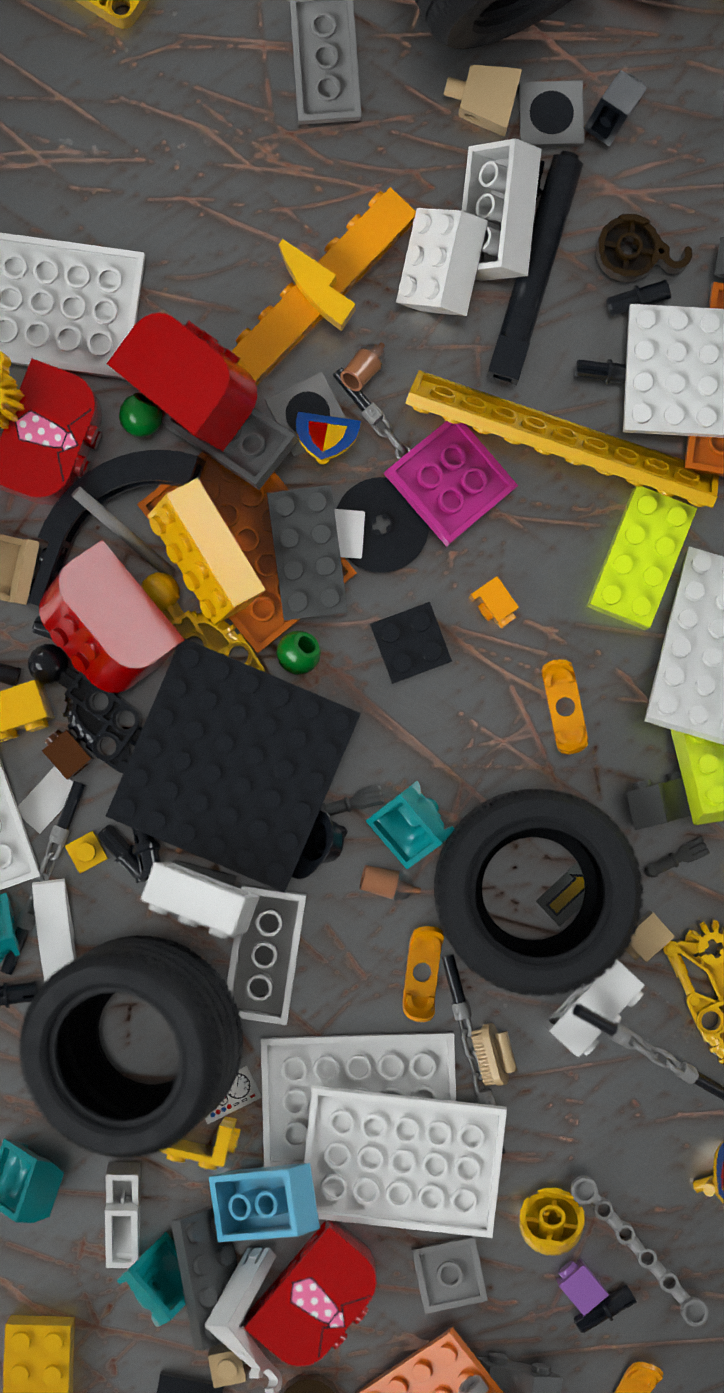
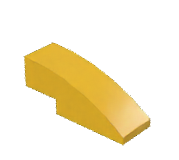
[279,239,356,331]

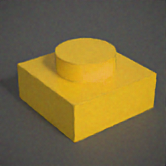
[65,830,109,874]

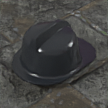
[292,810,348,879]

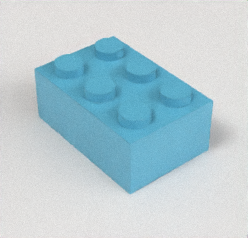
[209,1163,320,1242]

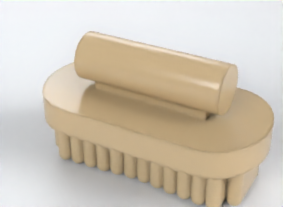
[471,1023,517,1086]

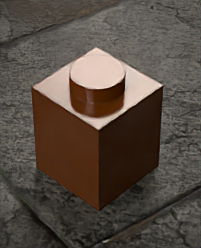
[42,729,95,780]

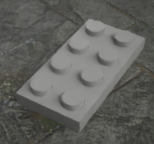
[290,0,362,125]

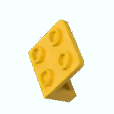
[160,1116,241,1170]

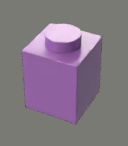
[556,1258,609,1316]

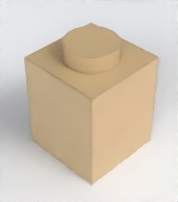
[625,911,675,963]
[208,1344,248,1388]

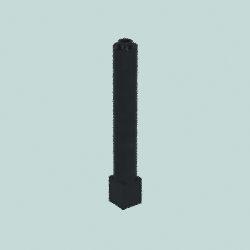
[486,151,584,386]

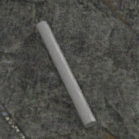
[71,486,176,576]

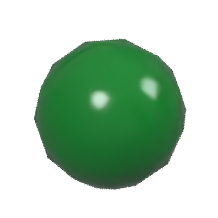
[119,393,163,437]
[276,631,321,675]

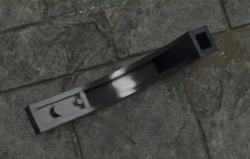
[28,450,206,606]

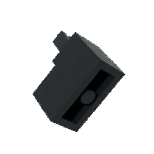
[584,70,647,146]

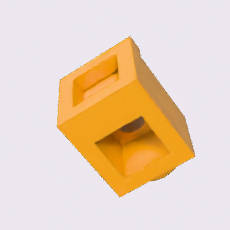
[469,576,519,628]

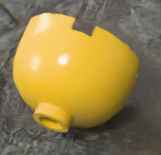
[519,1188,585,1256]

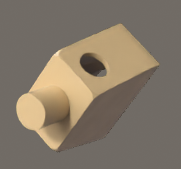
[444,65,522,136]

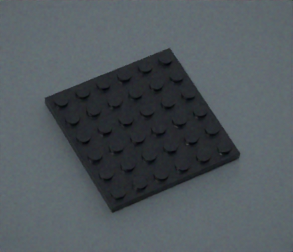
[105,638,361,893]

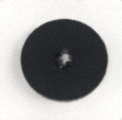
[336,477,429,573]

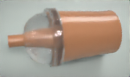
[340,342,386,391]
[359,865,421,902]

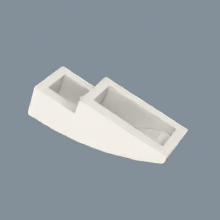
[32,878,77,981]
[105,1162,141,1268]

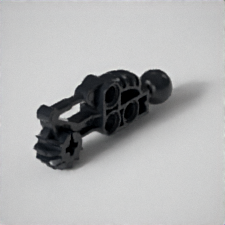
[28,644,143,773]

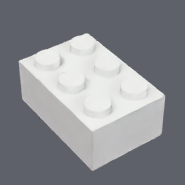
[396,208,488,316]
[141,862,260,939]
[544,959,645,1058]

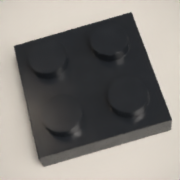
[370,602,452,684]

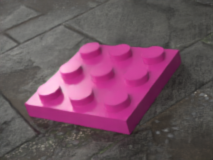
[384,421,518,547]

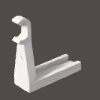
[204,1248,282,1393]

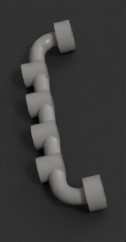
[570,1176,708,1326]

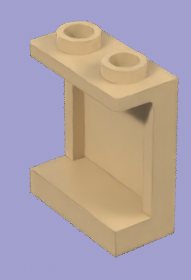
[0,534,40,605]

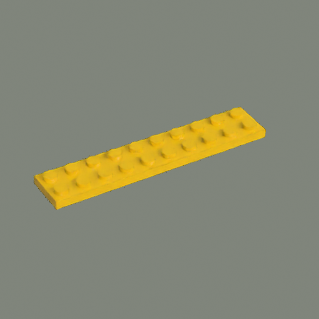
[405,370,719,508]

